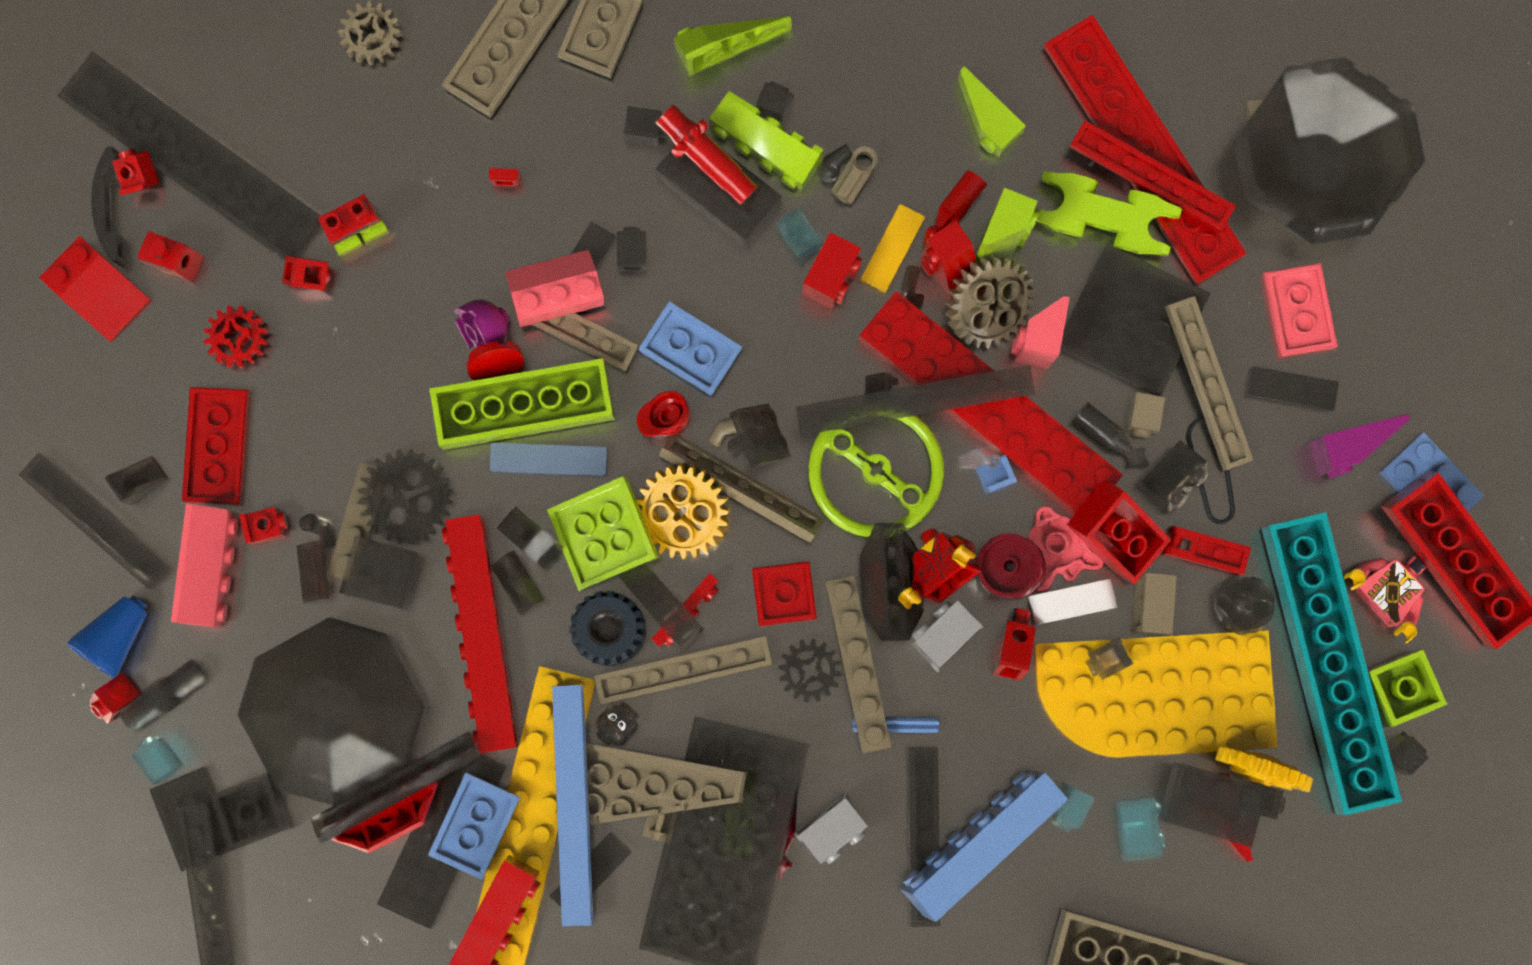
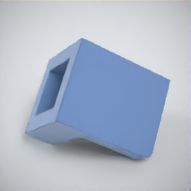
[975,455,1017,495]

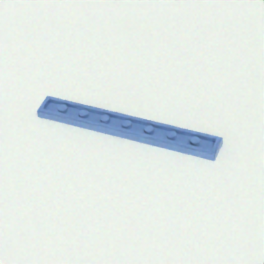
[552,685,594,926]

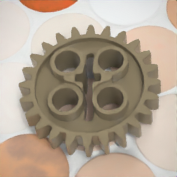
[945,255,1035,349]

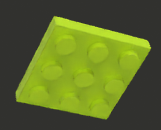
[547,476,659,591]

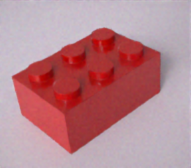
[1066,480,1171,585]

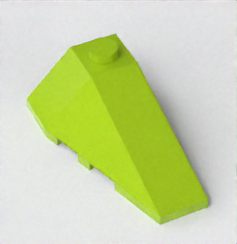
[674,16,792,76]

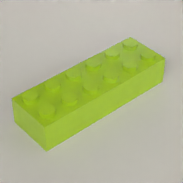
[429,358,615,450]

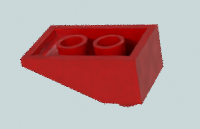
[39,236,151,342]

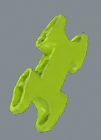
[1035,171,1182,256]

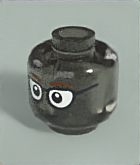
[595,702,639,746]

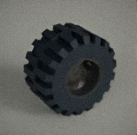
[569,591,646,666]

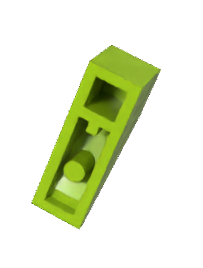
[958,66,1026,157]

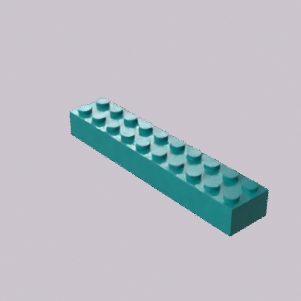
[1261,512,1402,816]

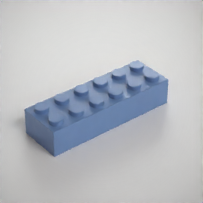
[900,770,1068,922]

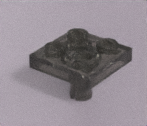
[728,403,791,468]

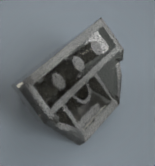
[860,523,924,641]

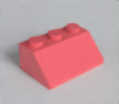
[505,250,604,327]
[1011,296,1070,369]

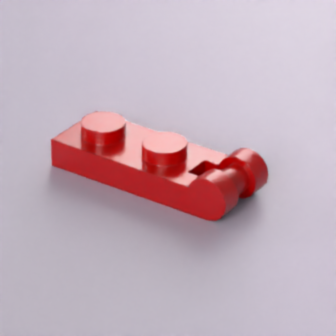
[1163,526,1251,576]

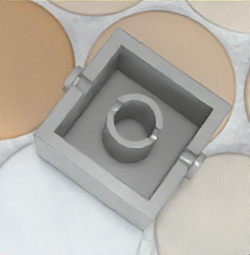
[911,600,984,673]
[794,793,868,864]

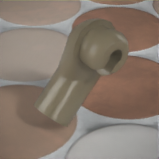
[707,416,749,448]

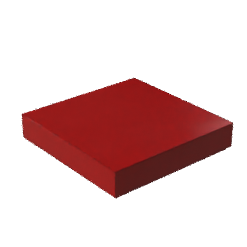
[752,561,817,627]

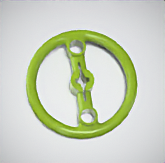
[808,402,944,538]

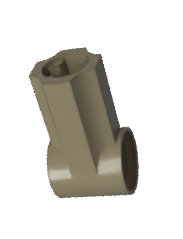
[830,146,877,205]

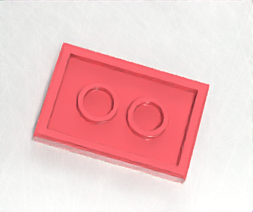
[1262,263,1338,358]

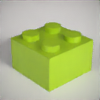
[1368,649,1447,727]

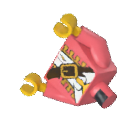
[1343,556,1426,644]

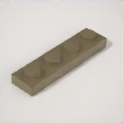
[532,313,639,373]
[328,463,389,583]

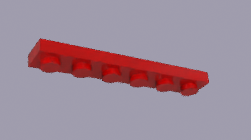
[1069,120,1236,233]

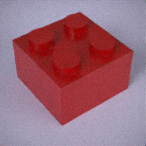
[802,232,863,310]

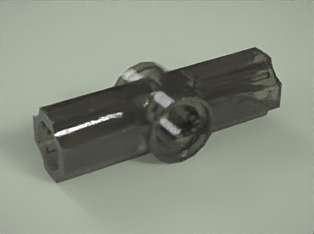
[118,659,208,732]

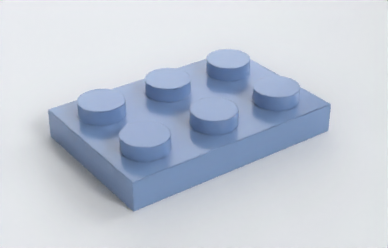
[638,301,743,397]
[1379,432,1484,511]
[428,773,521,880]

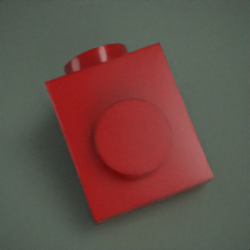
[90,673,141,724]

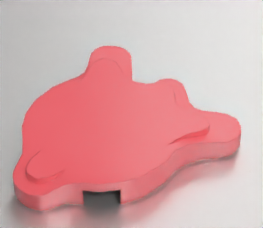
[1027,506,1104,592]

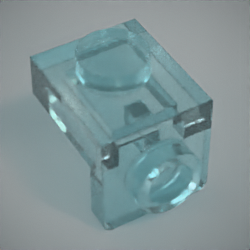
[776,208,824,261]

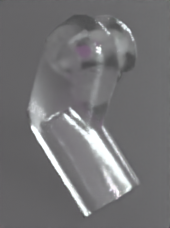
[959,446,1000,470]

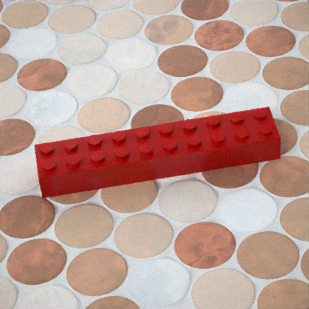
[858,291,1123,516]

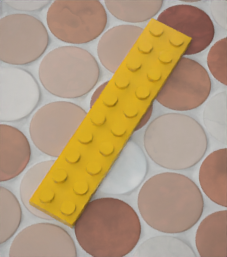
[476,666,596,965]

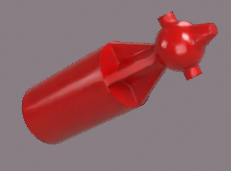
[923,170,987,246]

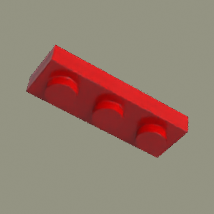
[651,573,719,647]

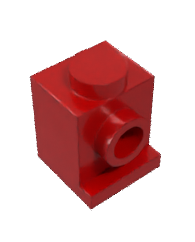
[112,148,159,196]
[282,255,330,291]
[239,507,288,546]

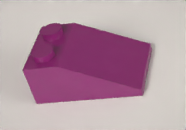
[1309,414,1410,479]

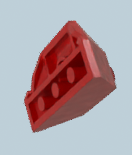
[323,761,438,853]

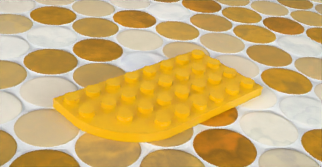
[1034,630,1278,757]

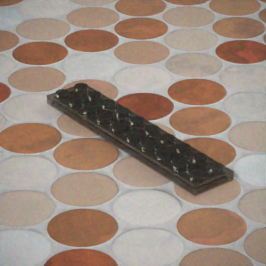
[58,51,321,261]

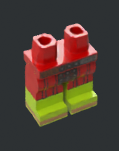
[318,194,390,258]

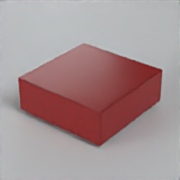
[489,168,521,187]

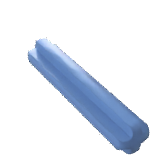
[852,717,940,733]

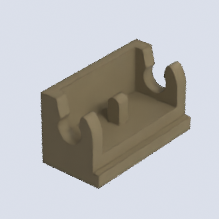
[1131,573,1177,634]

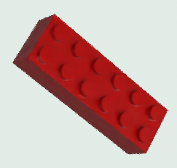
[1381,471,1532,650]

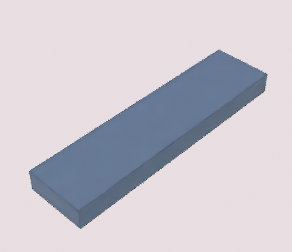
[489,443,608,477]

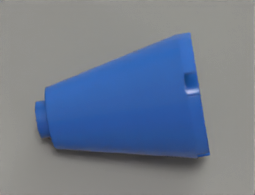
[67,595,147,679]

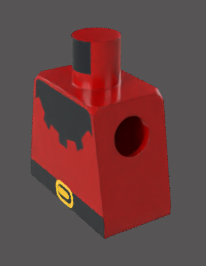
[137,231,204,283]
[992,608,1036,681]

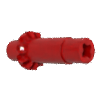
[656,104,758,205]

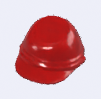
[636,391,690,437]

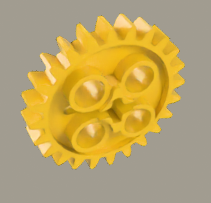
[637,464,730,559]
[1215,746,1313,792]

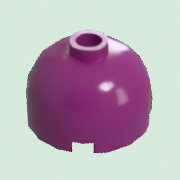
[454,299,509,348]

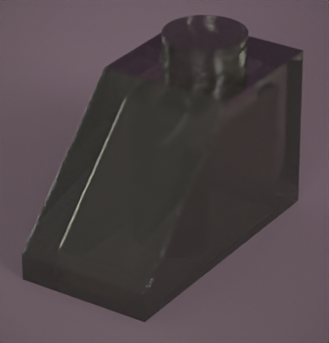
[496,506,563,569]

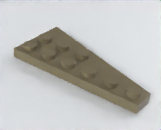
[586,743,747,825]

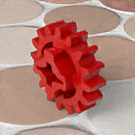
[203,305,268,369]

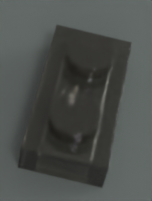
[296,541,329,603]
[490,550,544,616]

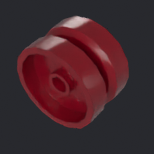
[977,533,1046,599]

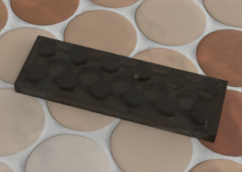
[377,741,507,929]

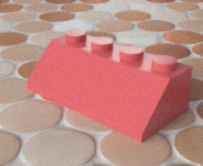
[171,504,238,628]

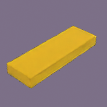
[860,204,925,294]

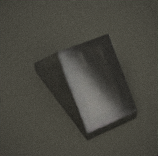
[104,456,168,506]

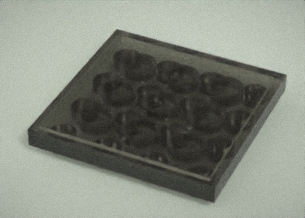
[1060,243,1211,396]

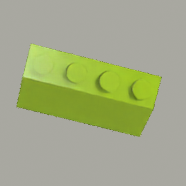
[975,188,1040,266]

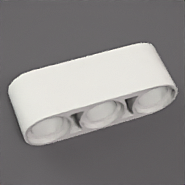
[1028,579,1117,625]

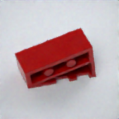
[920,220,976,300]

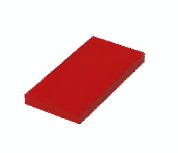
[181,387,250,506]

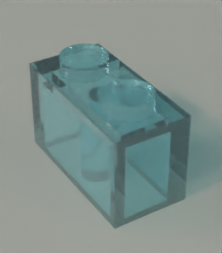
[1115,797,1166,861]

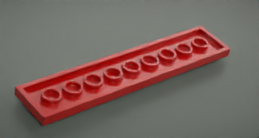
[1043,14,1247,285]

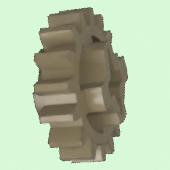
[338,1,402,65]

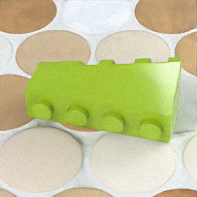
[709,91,823,191]

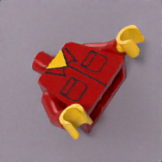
[898,528,981,609]

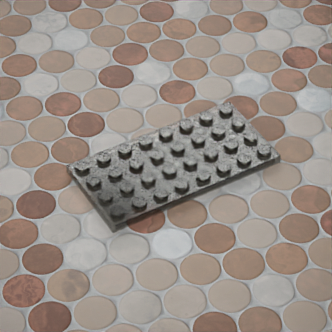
[639,716,810,965]

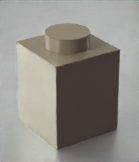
[1126,392,1166,438]

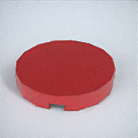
[465,341,524,381]

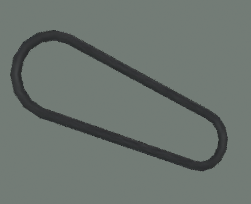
[1187,417,1235,524]

